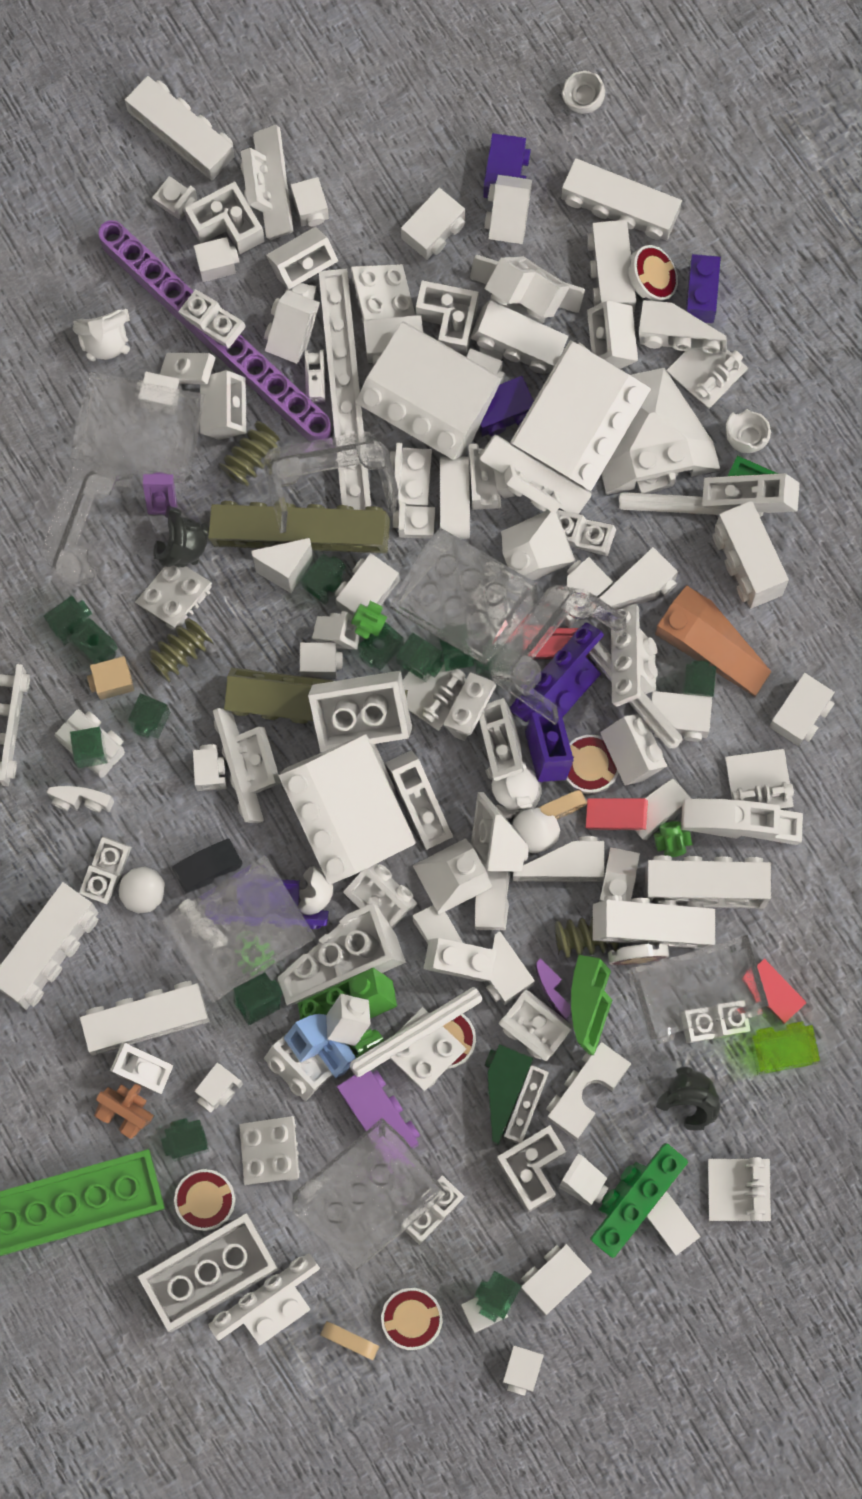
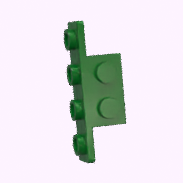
[590,1143,688,1258]

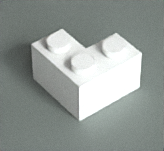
[184,181,265,255]
[484,256,570,319]
[416,280,479,357]
[497,1125,566,1213]

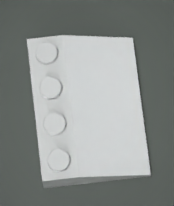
[355,322,502,460]
[510,340,651,491]
[278,734,416,885]

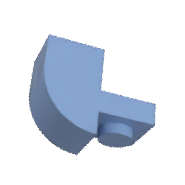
[284,1014,356,1078]

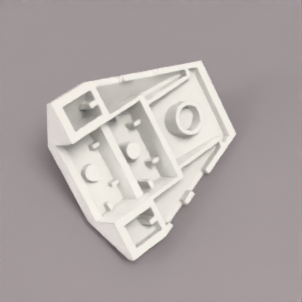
[601,368,720,495]

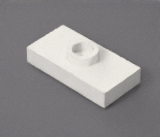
[160,353,216,384]

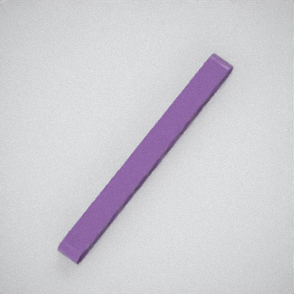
[98,220,331,445]

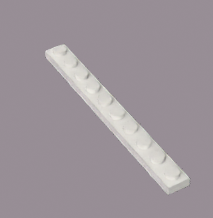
[319,269,371,510]

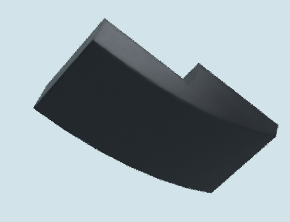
[172,838,243,894]

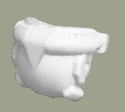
[73,309,130,362]
[485,762,542,820]

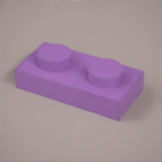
[143,472,178,515]

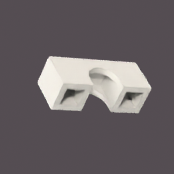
[546,1042,631,1141]

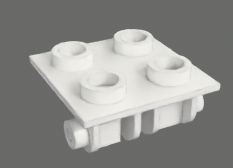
[351,264,415,323]
[666,349,748,409]
[135,566,212,632]
[403,650,466,731]
[725,749,794,809]
[390,1007,466,1092]
[239,1116,300,1185]
[708,1157,771,1221]

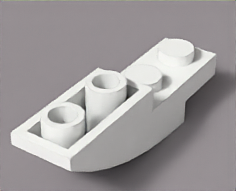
[681,799,803,845]

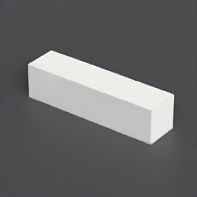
[504,1065,549,1144]

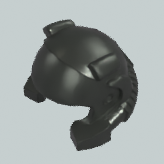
[153,506,209,567]
[656,1067,721,1131]

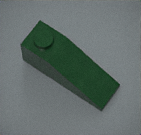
[484,1044,533,1146]

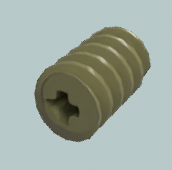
[219,421,280,487]
[148,618,214,683]
[554,916,619,958]

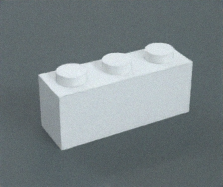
[587,220,636,312]
[470,300,568,374]

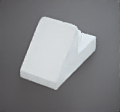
[110,1042,173,1094]

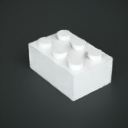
[712,501,789,609]
[308,670,412,752]

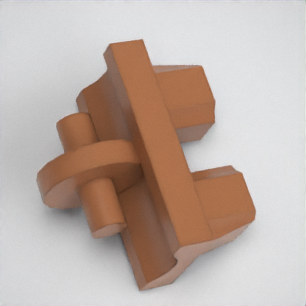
[94,1083,155,1139]

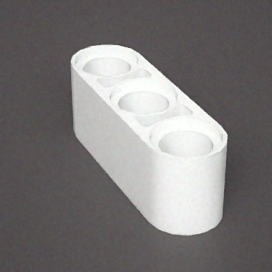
[440,456,470,539]

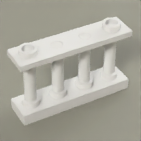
[0,664,30,787]

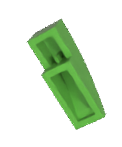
[571,955,613,1056]

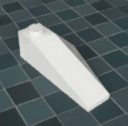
[277,903,406,1006]

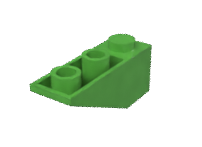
[298,968,397,1020]

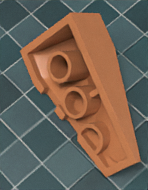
[655,585,771,697]

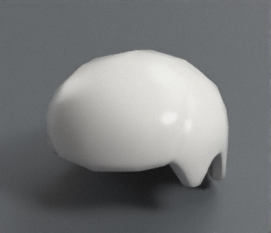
[562,71,605,114]
[726,409,771,453]
[512,808,560,854]
[119,866,165,914]
[297,866,333,915]

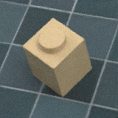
[87,656,135,700]

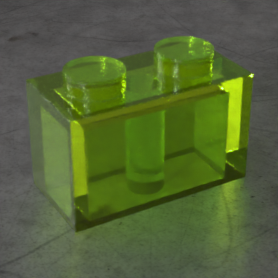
[750,1021,820,1075]

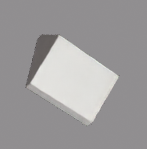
[252,538,313,593]

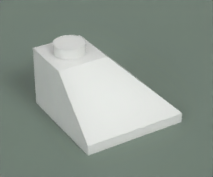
[501,510,576,585]
[471,792,528,871]
[413,838,492,915]

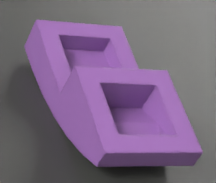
[535,958,572,1021]

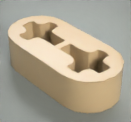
[538,790,588,820]
[320,1321,380,1360]

